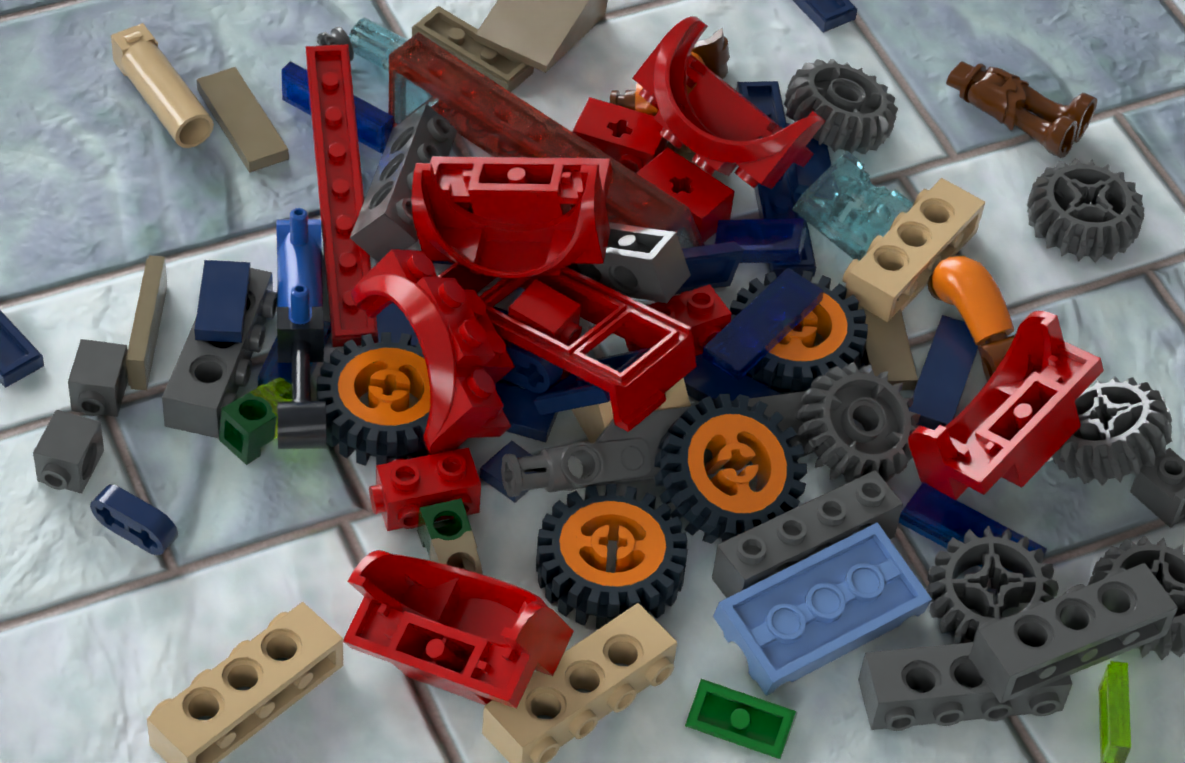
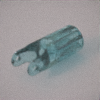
[349,17,443,88]

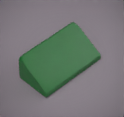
[685,679,797,759]

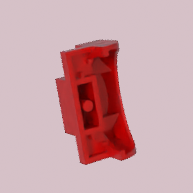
[632,16,826,189]
[412,156,612,278]
[351,249,515,455]
[908,311,1104,500]
[343,550,574,709]

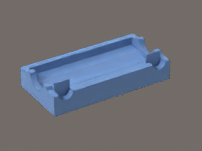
[713,522,932,696]

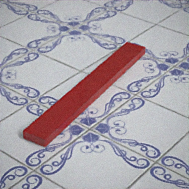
[306,44,378,347]

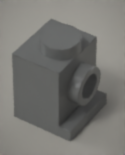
[1130,448,1185,528]

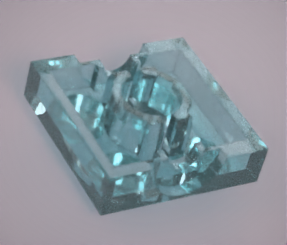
[792,150,913,261]

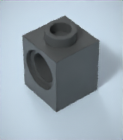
[68,339,128,417]
[33,410,104,494]

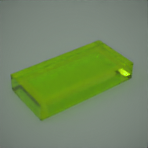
[1098,661,1131,763]

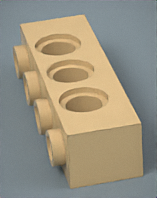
[842,178,985,322]
[147,602,343,763]
[482,603,677,763]

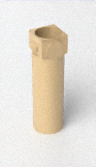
[111,23,214,148]

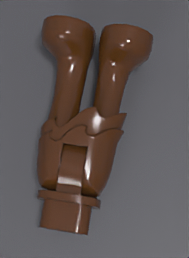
[946,61,1097,158]

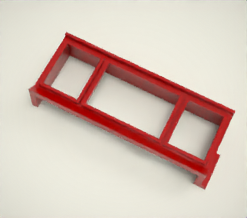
[437,263,697,432]

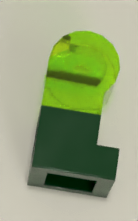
[219,378,292,465]

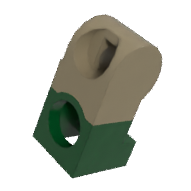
[417,498,483,574]

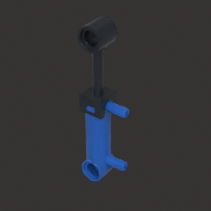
[276,208,326,449]

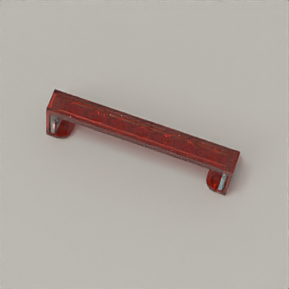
[388,32,705,249]

